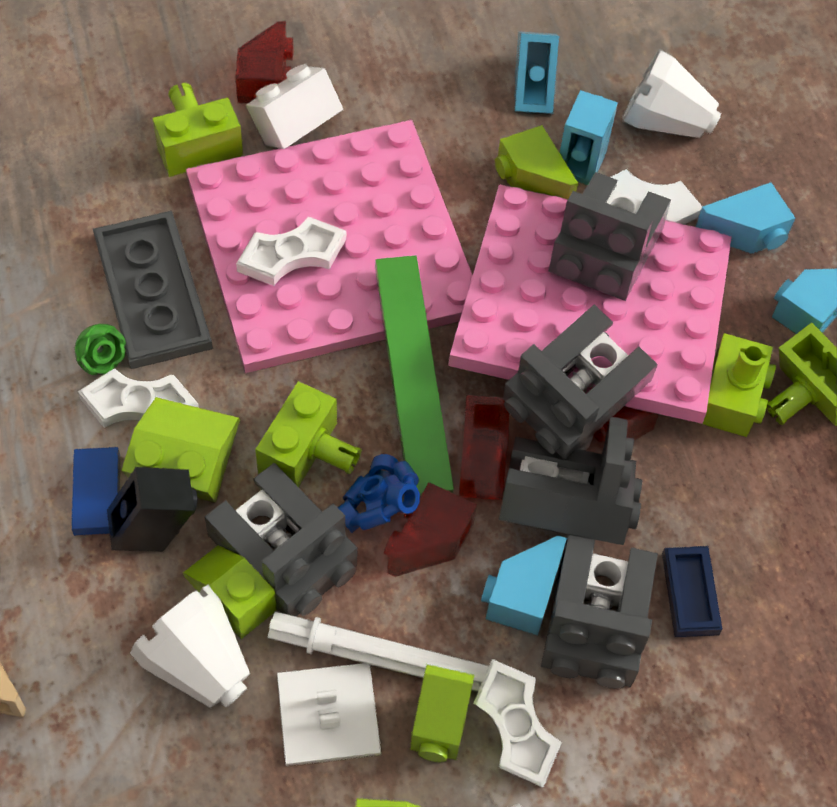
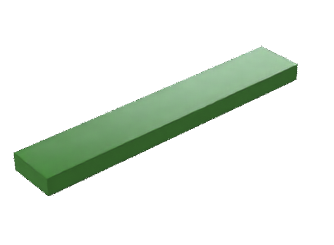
[375,255,454,498]

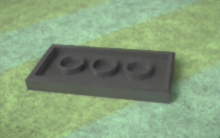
[93,211,213,369]

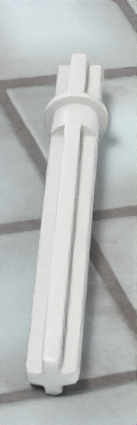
[268,611,489,692]

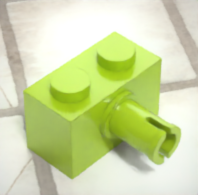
[153,83,243,177]
[766,322,837,426]
[699,333,776,437]
[255,381,362,487]

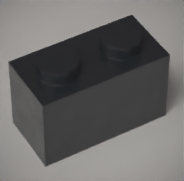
[107,467,197,552]

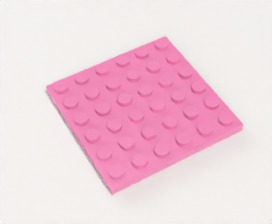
[186,120,473,373]
[448,184,732,424]

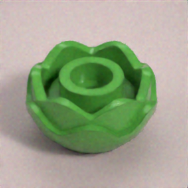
[74,324,126,375]

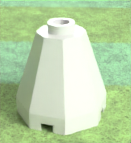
[622,49,721,138]
[130,585,250,708]

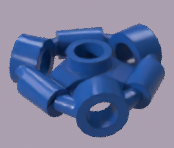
[337,454,420,533]

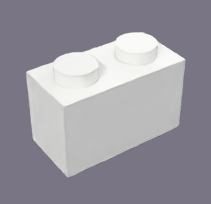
[246,64,344,149]

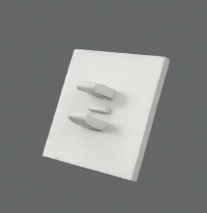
[277,663,381,766]

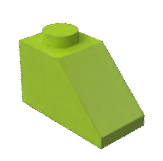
[495,125,578,200]
[183,545,277,640]
[410,664,475,762]

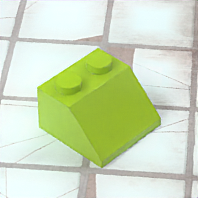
[121,397,240,503]

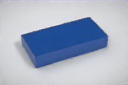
[72,447,120,536]

